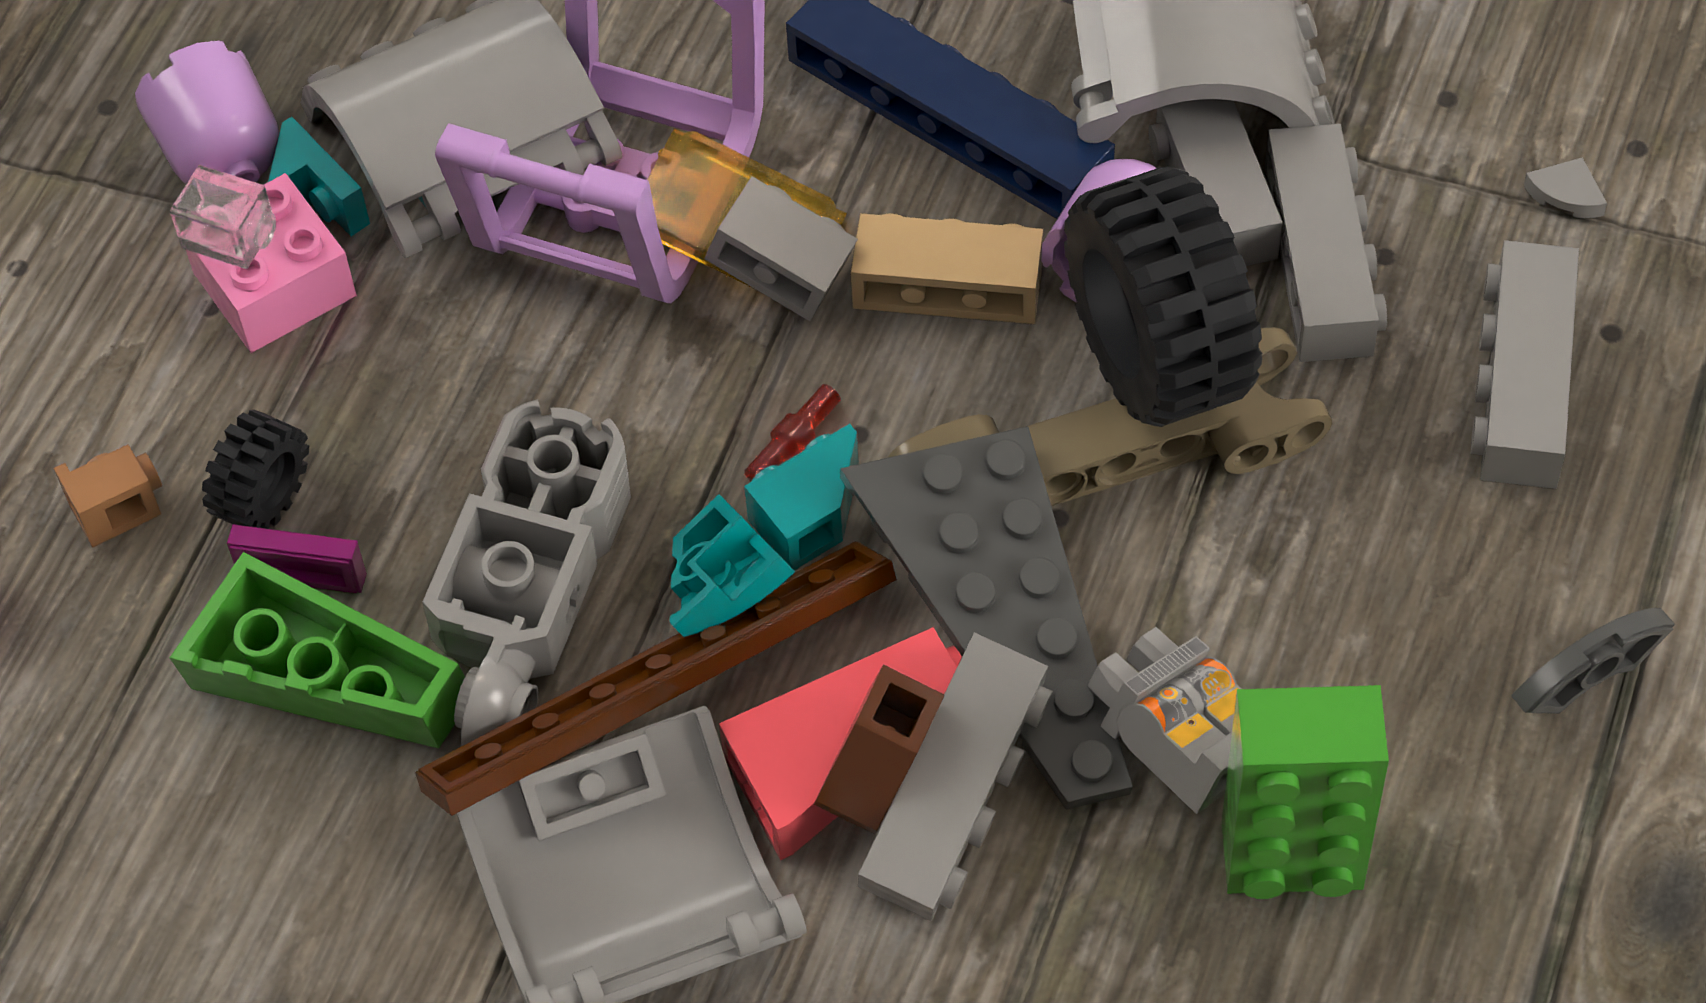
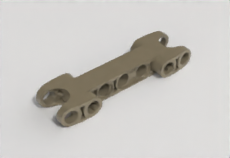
[888,327,1332,506]

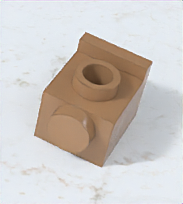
[54,444,162,548]

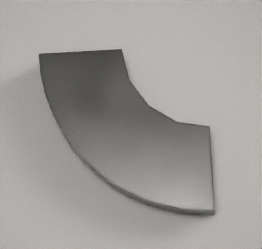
[1511,608,1675,714]

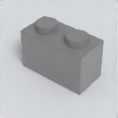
[704,176,858,321]

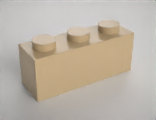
[851,213,1043,324]

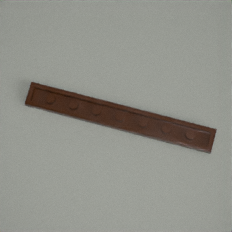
[415,541,897,816]

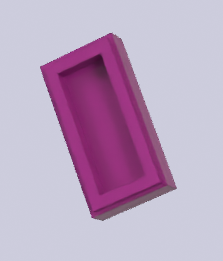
[227,524,367,593]

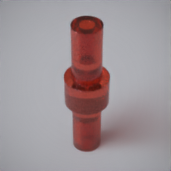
[744,384,841,482]

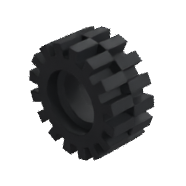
[202,410,309,529]

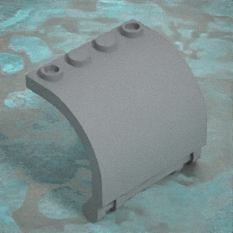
[301,0,622,258]
[1062,0,1335,143]
[457,706,807,1003]

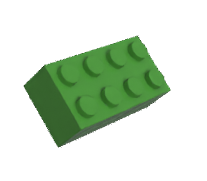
[1222,685,1389,899]

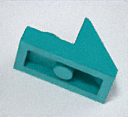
[268,116,370,236]

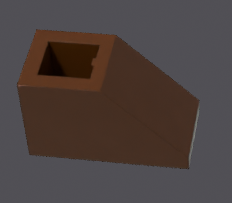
[814,664,945,834]

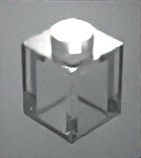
[170,165,276,269]

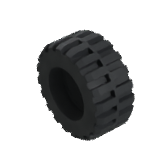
[1064,166,1262,427]

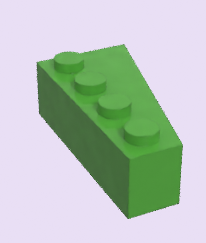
[169,552,465,748]

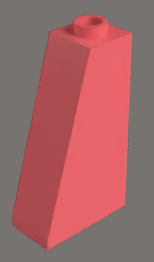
[719,627,962,860]

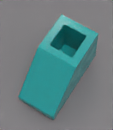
[744,423,859,570]

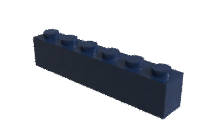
[786,0,1115,219]

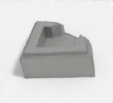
[1524,157,1607,218]

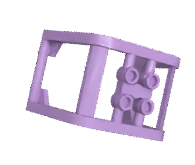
[435,0,765,303]

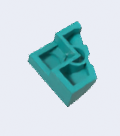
[670,494,795,637]

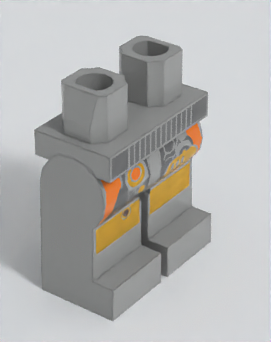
[1087,627,1242,814]

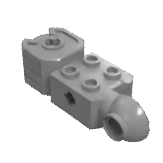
[422,399,631,746]

